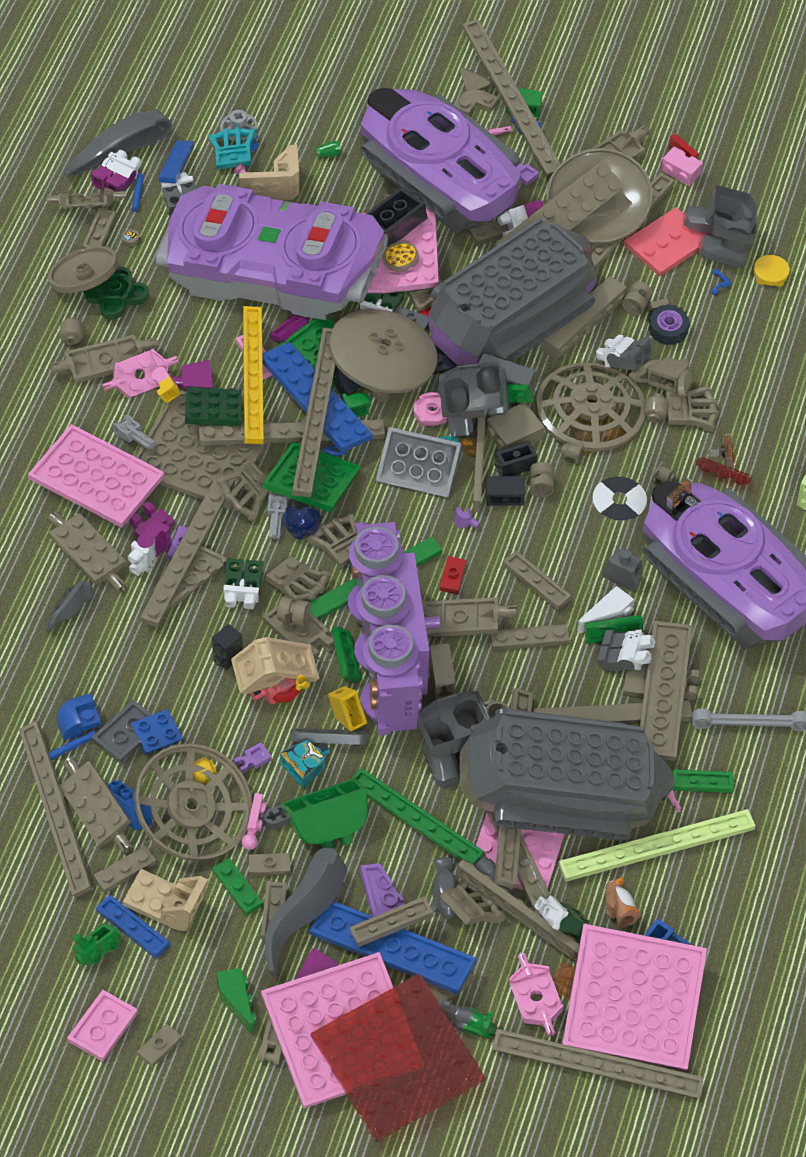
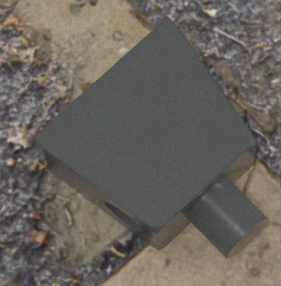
[602,549,643,592]

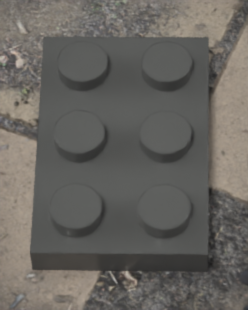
[92,700,152,764]

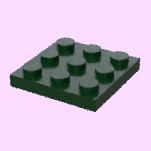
[185,387,242,427]

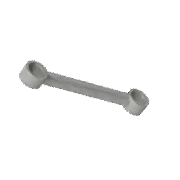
[692,709,806,731]

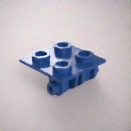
[131,709,183,755]

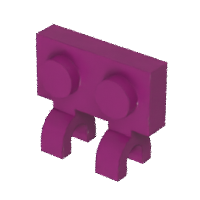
[129,501,175,537]

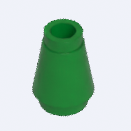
[316,140,342,158]

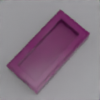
[269,315,308,343]

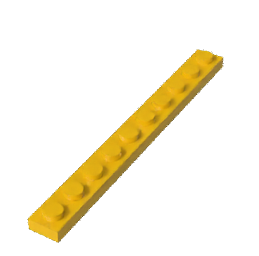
[243,306,264,444]

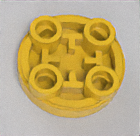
[753,255,790,287]

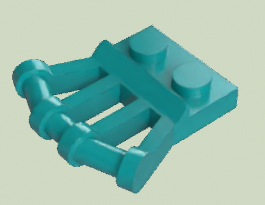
[207,126,257,170]

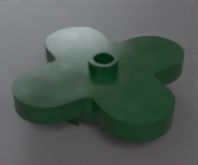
[83,267,150,320]

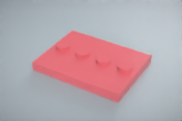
[624,207,709,277]

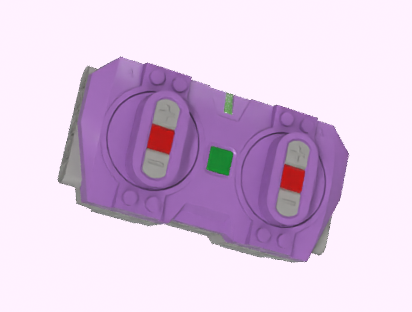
[156,184,388,320]

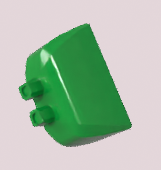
[280,779,368,849]

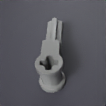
[111,414,155,450]
[267,491,289,540]

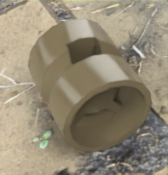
[622,281,653,316]
[530,462,554,497]
[277,596,311,626]

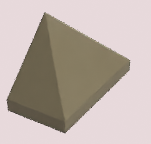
[460,68,495,91]

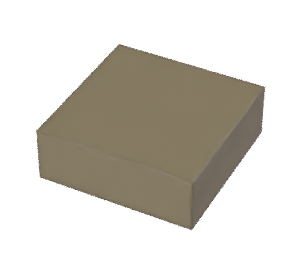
[646,298,669,312]

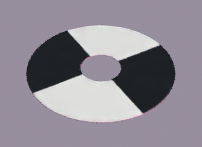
[593,477,647,521]

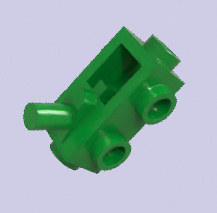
[72,922,121,966]

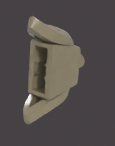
[629,357,693,398]

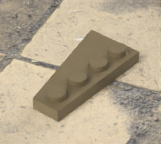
[169,546,227,609]

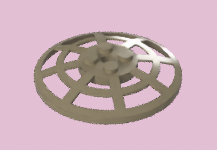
[536,362,645,452]
[134,744,252,861]

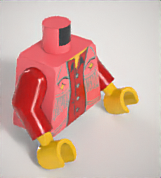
[250,675,310,704]

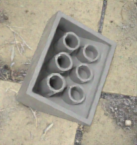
[376,427,463,498]

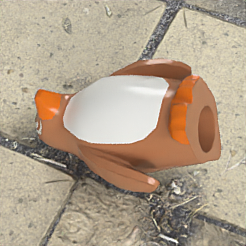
[605,878,641,929]

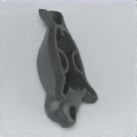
[44,580,94,631]
[430,857,459,918]

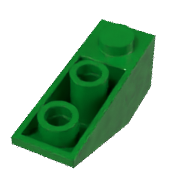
[217,968,257,1033]

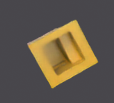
[152,367,182,404]

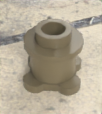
[561,441,583,464]
[653,461,676,486]

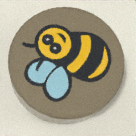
[122,229,140,247]

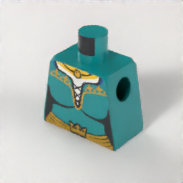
[280,740,330,789]

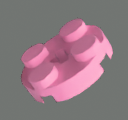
[413,392,448,426]

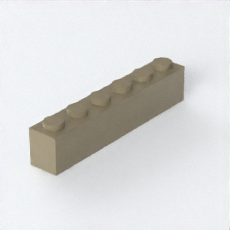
[540,276,627,360]

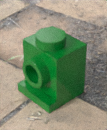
[342,392,371,417]

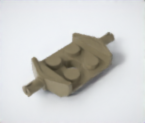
[47,188,126,210]

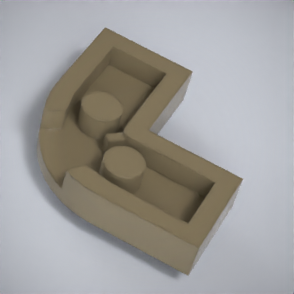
[455,89,499,116]

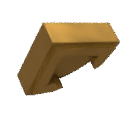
[458,438,477,457]

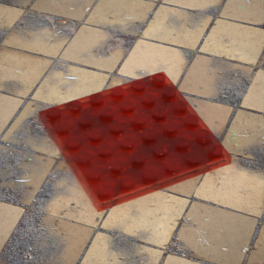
[310,973,486,1142]

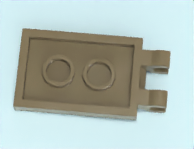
[262,606,334,661]
[623,663,699,701]

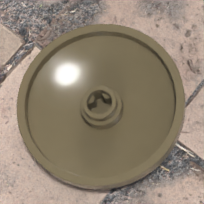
[48,246,118,293]

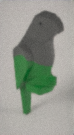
[439,1001,502,1038]

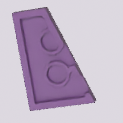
[359,863,405,917]

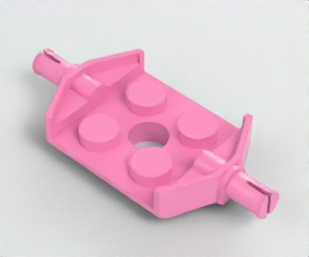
[102,349,179,398]
[509,953,564,1036]

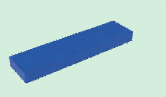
[159,140,194,183]
[96,895,170,959]

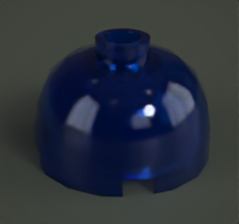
[284,506,322,540]

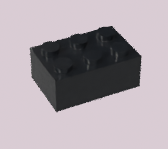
[366,187,428,247]

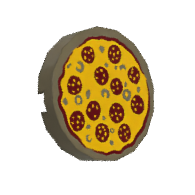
[383,242,419,272]

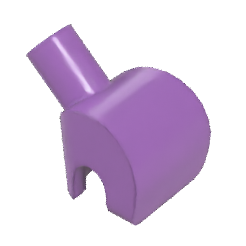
[454,507,480,529]

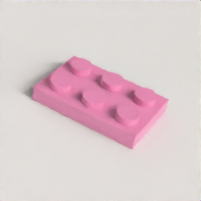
[67,990,138,1062]

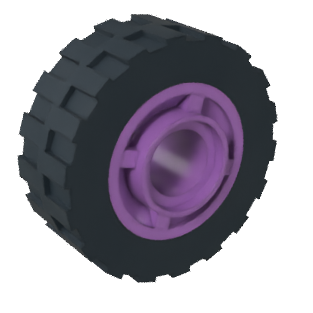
[649,304,690,345]

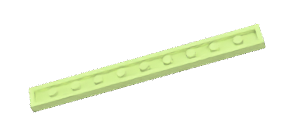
[558,809,755,882]

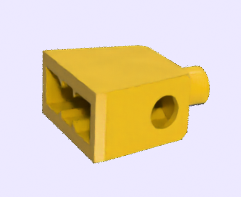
[328,686,367,732]

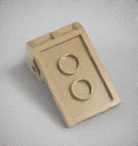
[239,144,299,200]
[231,637,320,694]
[122,869,208,931]

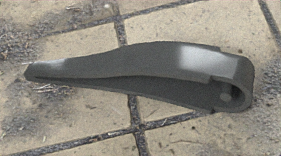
[64,109,172,178]
[265,848,347,976]

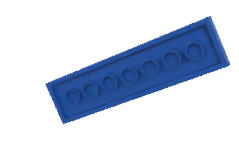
[262,342,373,453]
[309,901,477,994]

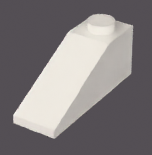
[577,586,634,633]

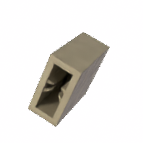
[486,403,545,450]
[428,643,455,701]

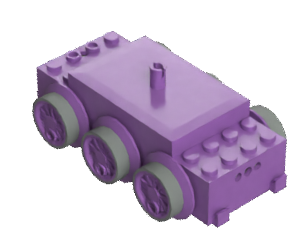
[348,522,440,735]

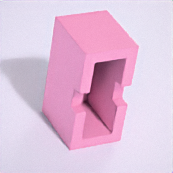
[661,147,703,186]

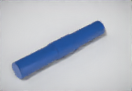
[131,173,144,212]
[49,730,95,760]

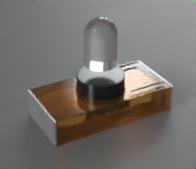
[708,434,734,468]
[667,478,697,510]

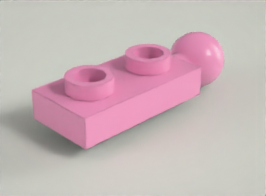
[242,793,266,850]

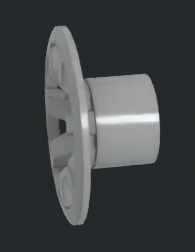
[220,110,258,141]

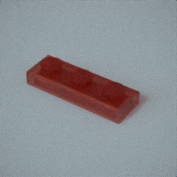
[695,456,753,486]

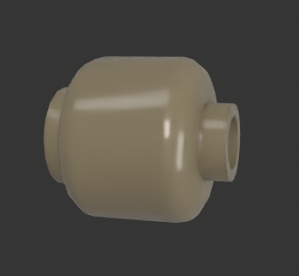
[59,317,84,345]
[644,394,669,423]

